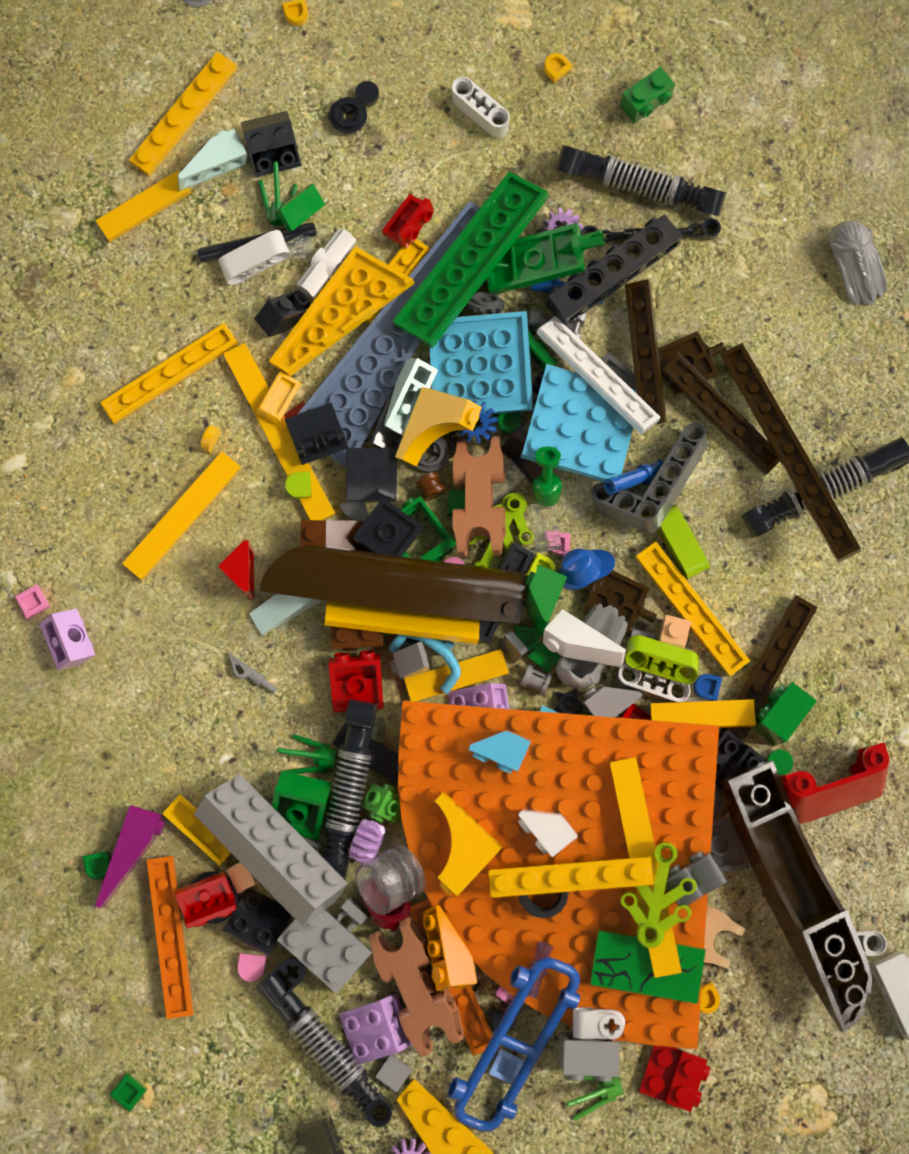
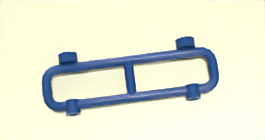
[448,957,580,1132]

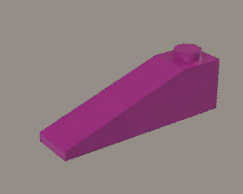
[95,805,165,908]

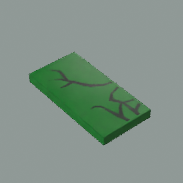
[590,930,706,1004]

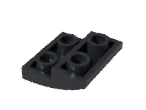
[345,448,397,502]
[715,728,767,793]

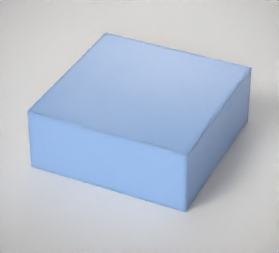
[489,1048,524,1084]

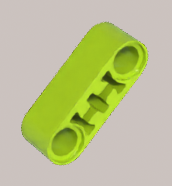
[657,505,710,580]
[625,635,699,684]

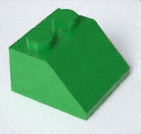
[524,565,567,636]
[272,770,332,841]

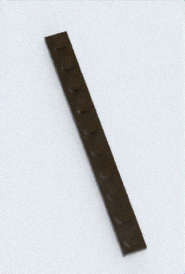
[720,343,861,563]

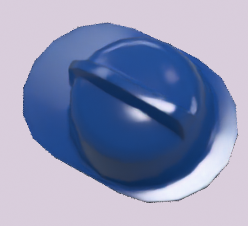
[558,548,615,590]

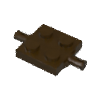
[658,331,726,396]
[581,570,657,634]

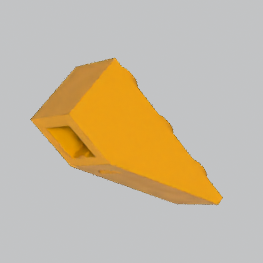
[423,906,477,991]

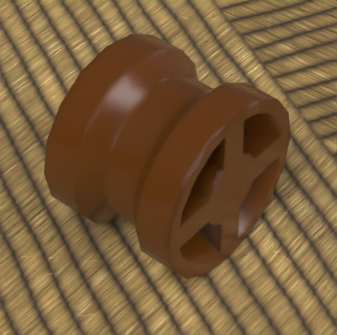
[415,472,446,501]

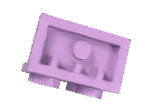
[448,683,509,709]
[340,993,413,1064]

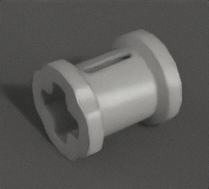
[520,665,552,695]

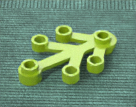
[469,493,534,568]
[621,842,697,948]

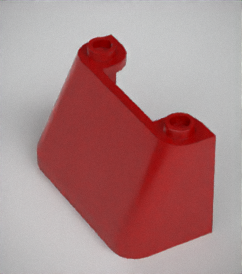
[779,742,890,824]

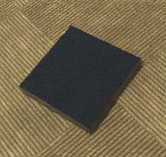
[352,497,424,556]

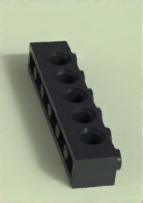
[546,214,683,326]

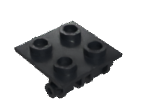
[285,402,349,465]
[222,888,292,956]

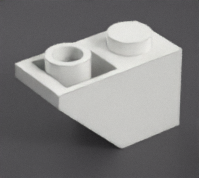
[518,809,577,857]

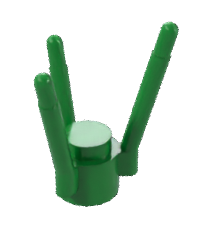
[258,162,298,226]
[277,734,336,774]

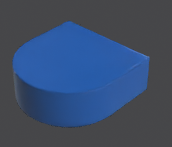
[693,674,723,701]

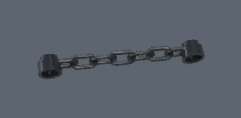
[581,218,721,243]

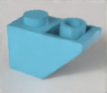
[468,731,531,774]

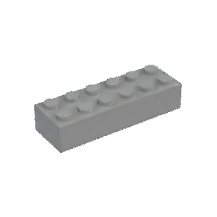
[194,774,348,926]

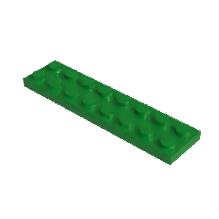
[392,171,549,348]

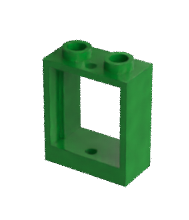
[401,496,457,561]

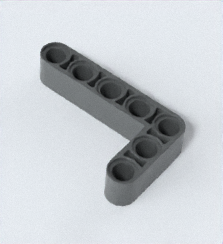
[591,422,708,533]

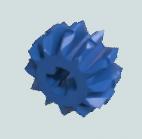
[458,400,498,444]

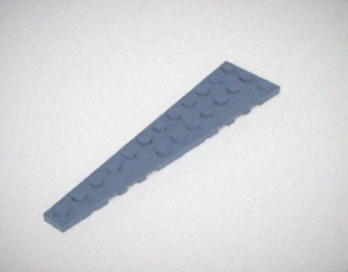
[297,201,480,469]

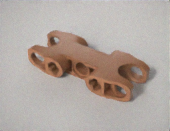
[453,436,506,557]
[369,916,464,1058]

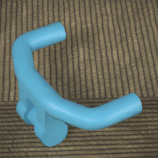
[388,634,461,693]

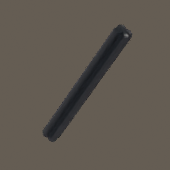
[197,222,317,262]

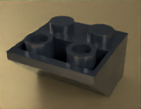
[240,111,302,177]

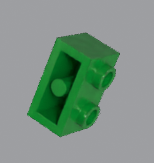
[620,66,676,124]

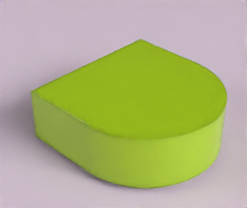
[285,471,312,499]

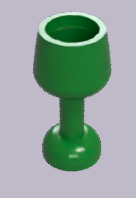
[532,446,562,507]

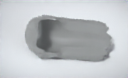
[829,220,887,306]
[556,604,628,689]

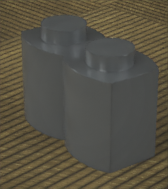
[666,850,727,906]

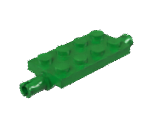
[486,223,605,295]

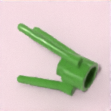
[566,1076,623,1121]

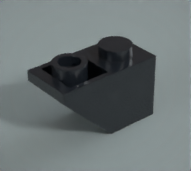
[254,291,311,337]

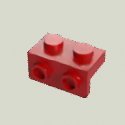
[382,193,434,249]
[175,872,236,929]

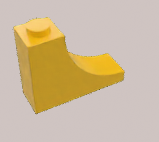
[395,387,482,466]
[435,792,502,896]

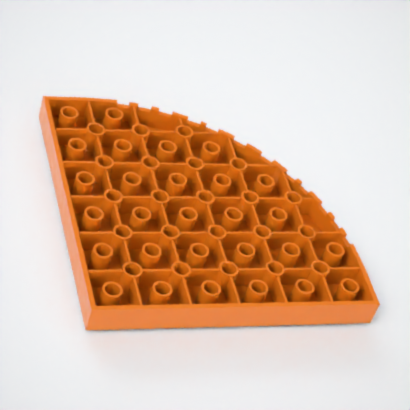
[398,701,719,1049]

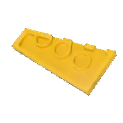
[396,1078,494,1154]

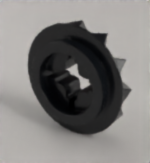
[329,97,367,135]

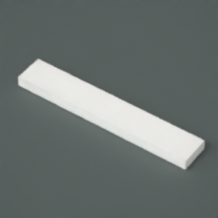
[537,316,660,435]

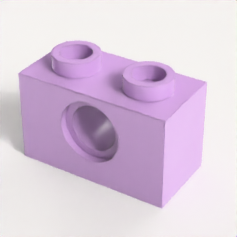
[39,609,95,670]

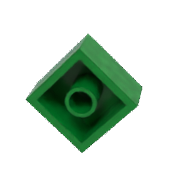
[752,682,817,746]

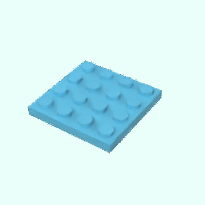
[430,311,533,414]
[521,364,637,482]

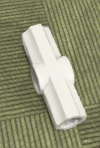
[296,228,356,299]

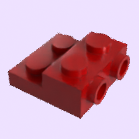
[329,650,384,713]
[638,1045,710,1112]

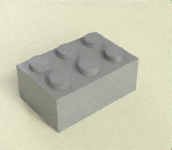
[277,909,372,994]
[558,1032,620,1081]

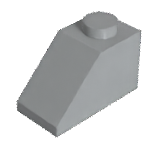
[390,642,429,681]
[580,686,643,717]

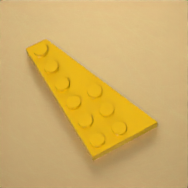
[269,246,415,377]

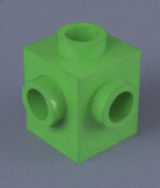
[361,783,401,825]

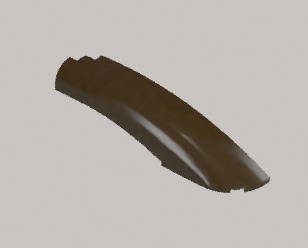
[259,545,527,624]
[720,761,872,1032]

